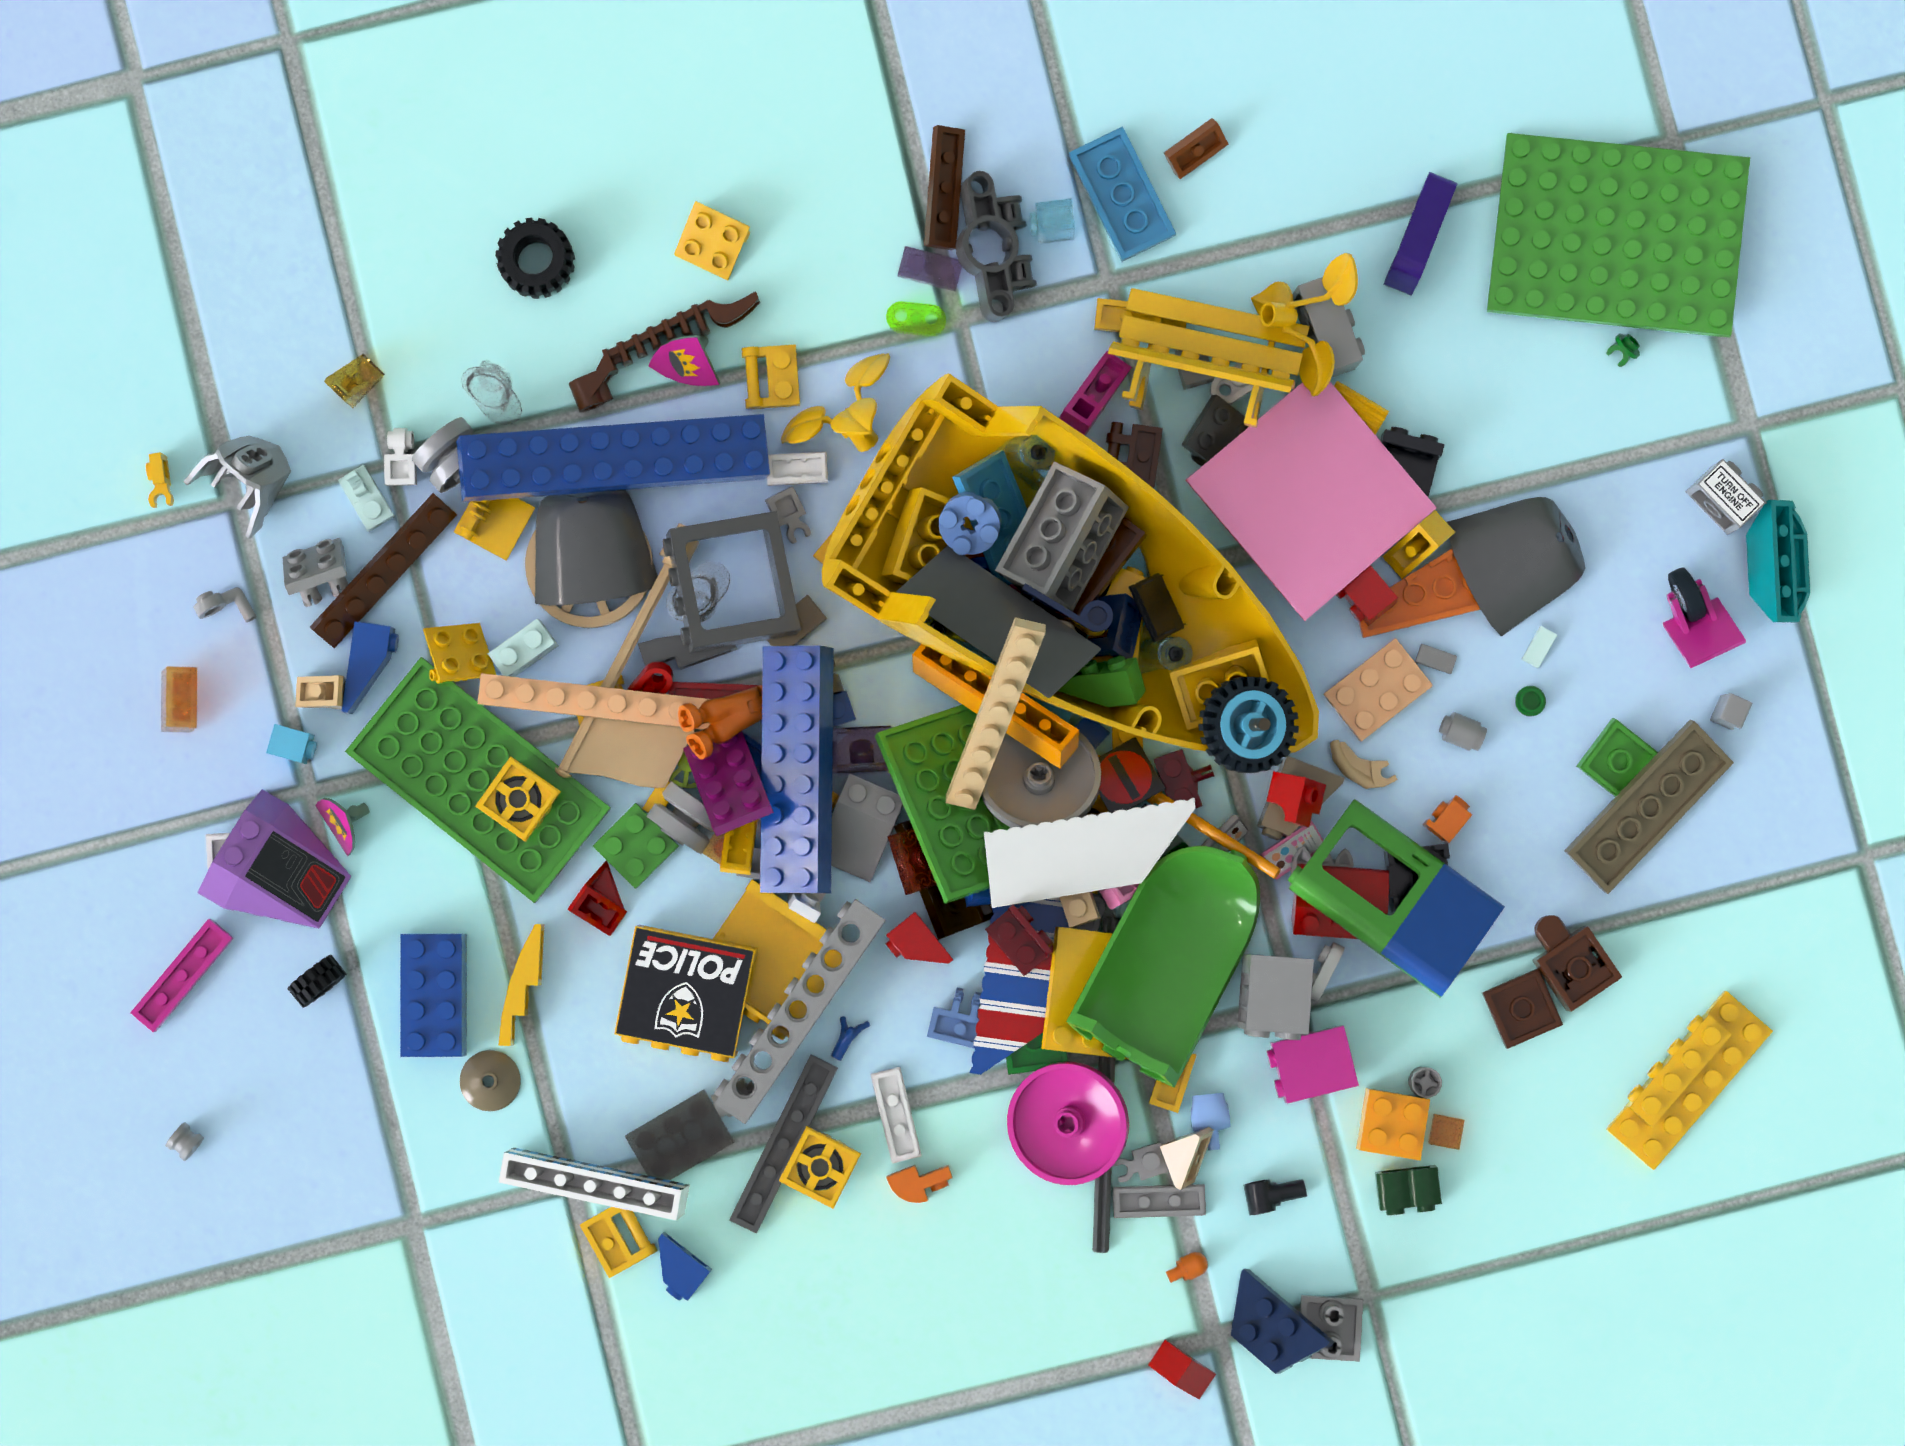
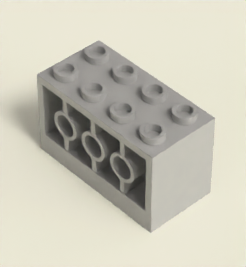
[995,461,1129,612]
[1237,954,1314,1040]

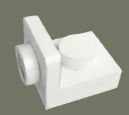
[787,893,826,923]

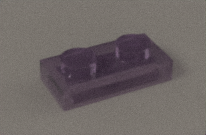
[898,246,962,292]

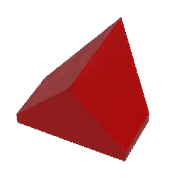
[568,860,627,936]

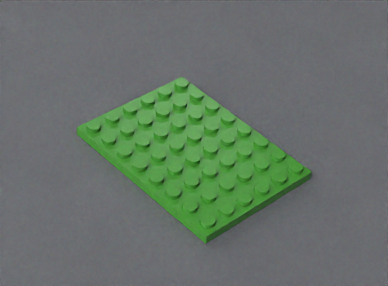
[1487,133,1750,338]

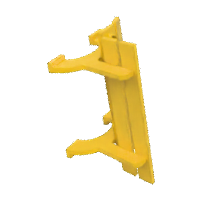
[1108,288,1310,428]

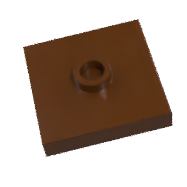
[1481,968,1563,1049]

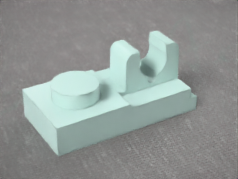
[338,465,395,532]

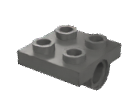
[1181,395,1249,467]

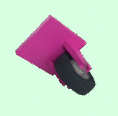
[1663,567,1746,668]

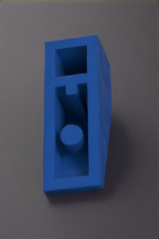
[341,621,399,714]

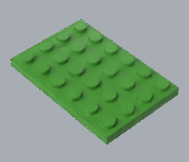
[875,705,1011,904]

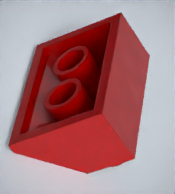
[1291,864,1389,939]

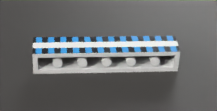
[498,1147,690,1220]

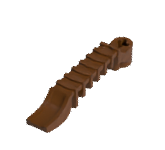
[568,291,760,413]

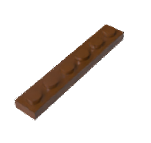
[310,493,457,648]

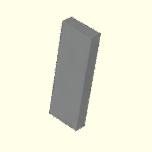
[1113,1184,1206,1218]

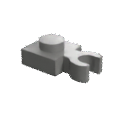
[765,486,811,544]
[1114,1142,1169,1182]

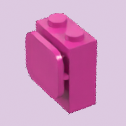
[1266,1025,1359,1104]

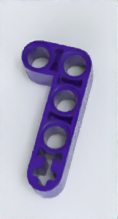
[1383,172,1457,296]

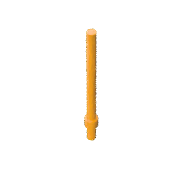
[1146,792,1281,879]

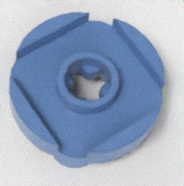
[939,492,1002,555]

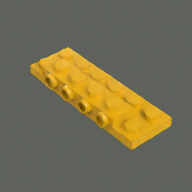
[1606,991,1773,1170]

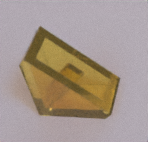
[324,354,385,408]

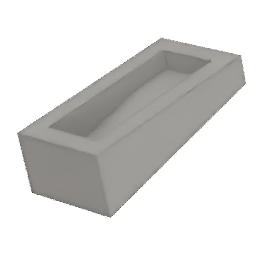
[1415,644,1457,674]

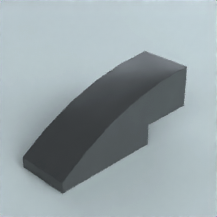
[638,635,738,670]

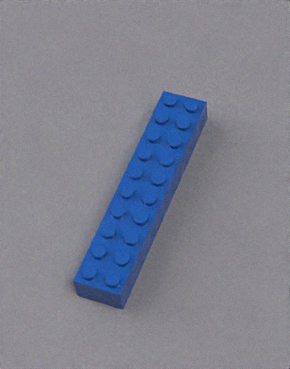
[456,414,770,502]

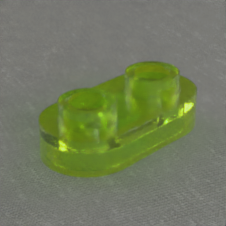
[886,301,946,336]

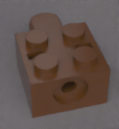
[1532,915,1622,1012]

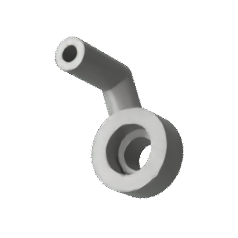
[193,587,257,622]

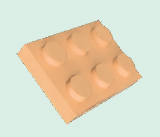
[1323,638,1433,742]

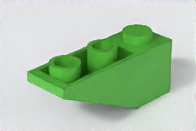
[1058,656,1146,707]

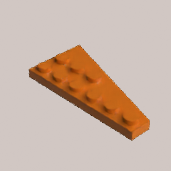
[1359,548,1480,638]

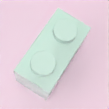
[487,618,559,677]

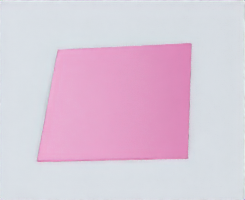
[1185,382,1437,621]

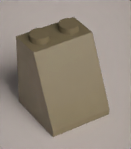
[1257,756,1345,840]

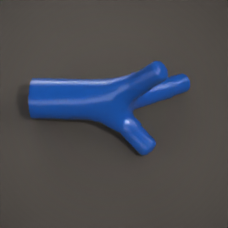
[831,1016,870,1061]

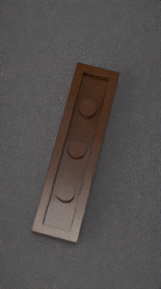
[924,125,965,250]

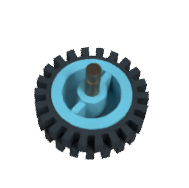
[1198,676,1299,773]

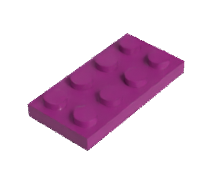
[683,731,774,837]

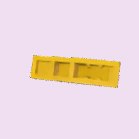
[498,924,545,1046]

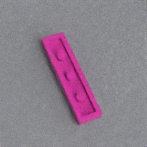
[130,919,234,1032]

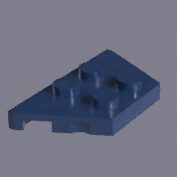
[1231,1269,1334,1374]

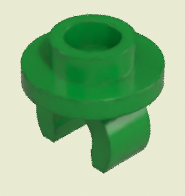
[1606,334,1640,367]

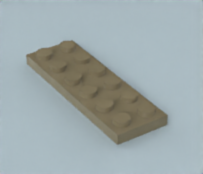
[1564,720,1734,894]

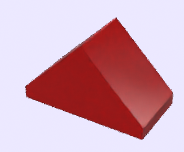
[1148,1339,1216,1399]

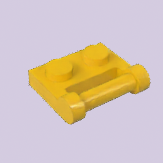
[741,344,800,409]
[580,1207,658,1278]

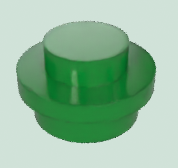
[1515,686,1546,716]

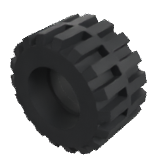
[495,217,575,299]

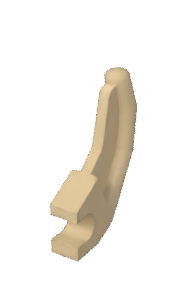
[1330,740,1398,789]

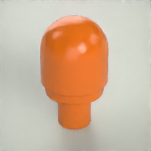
[1165,1252,1208,1283]

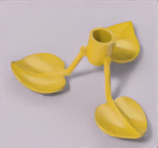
[1251,253,1358,397]
[781,353,890,452]

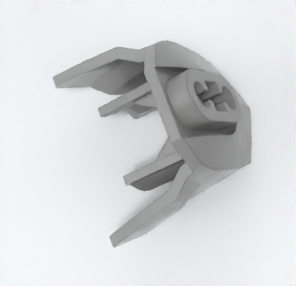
[183,436,291,539]

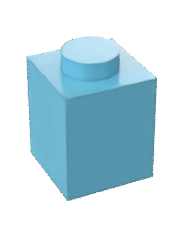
[266,724,317,764]

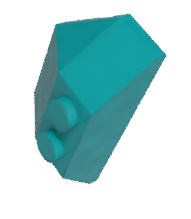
[1746,500,1810,623]

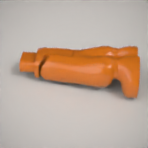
[678,685,762,759]

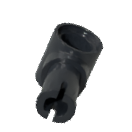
[1243,1179,1307,1215]

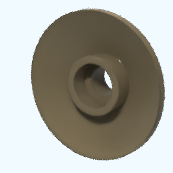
[459,1050,521,1111]

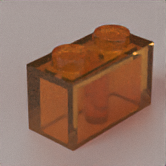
[161,666,197,733]

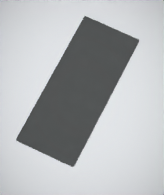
[896,546,1101,698]

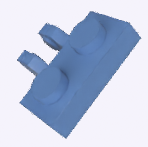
[927,987,981,1048]

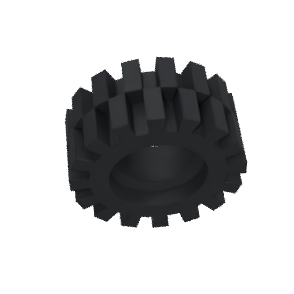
[287,955,347,1008]

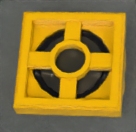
[475,756,561,842]
[779,1126,861,1209]

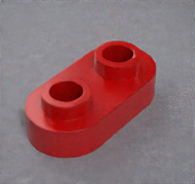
[627,661,673,694]

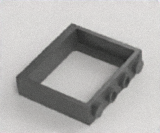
[663,511,801,653]

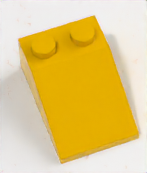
[1169,639,1269,730]

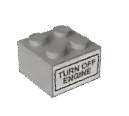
[1685,459,1766,535]

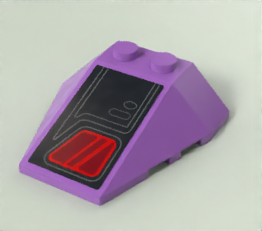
[197,789,351,929]

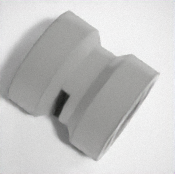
[1408,1067,1442,1098]

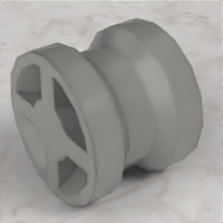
[165,1122,204,1161]

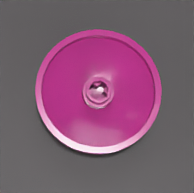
[1007,1062,1129,1185]

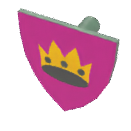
[648,335,721,386]
[315,798,370,856]

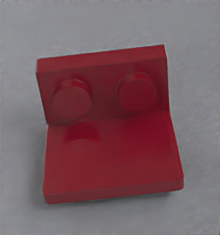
[985,904,1054,976]

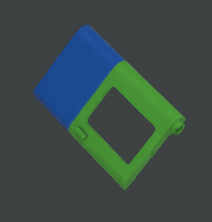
[1287,799,1505,998]

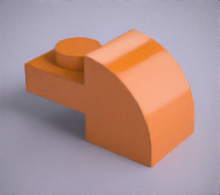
[886,1165,953,1203]

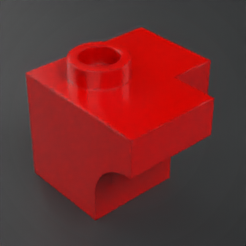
[1266,771,1326,827]

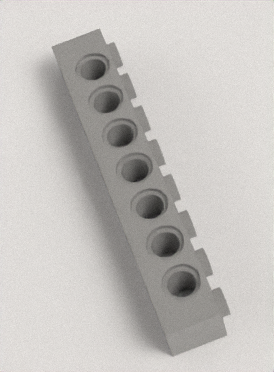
[714,899,886,1124]

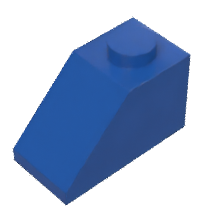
[658,1232,712,1301]

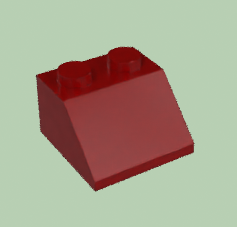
[885,912,954,964]

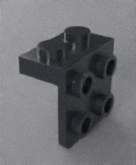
[1380,427,1445,497]

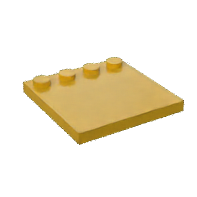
[1041,927,1128,1059]

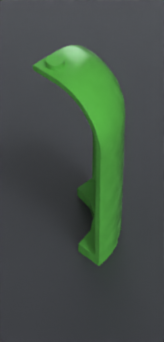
[1066,846,1260,1087]

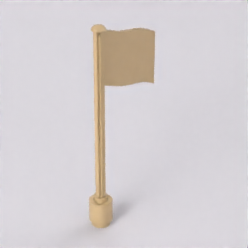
[555,523,699,788]

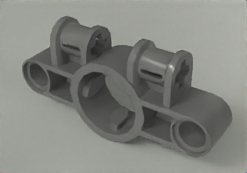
[956,171,1037,322]

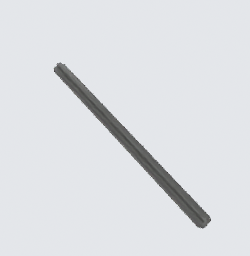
[1092,917,1120,1253]

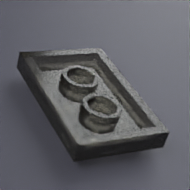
[625,1089,735,1180]

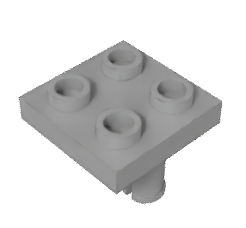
[282,538,348,607]
[1300,1295,1363,1362]

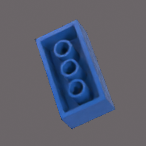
[400,934,467,1057]

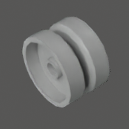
[412,417,473,493]
[646,781,714,854]

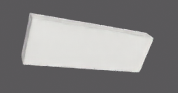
[870,1067,922,1164]

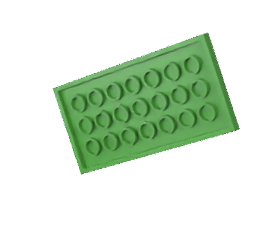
[345,657,611,903]

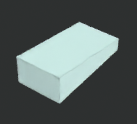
[1521,626,1557,669]

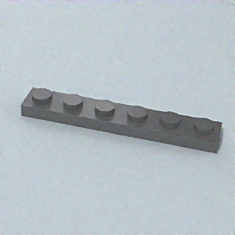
[729,1054,838,1234]

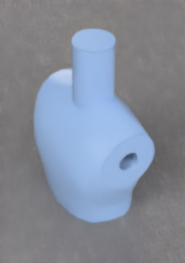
[1191,1093,1231,1151]

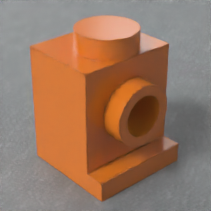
[1422,795,1472,844]

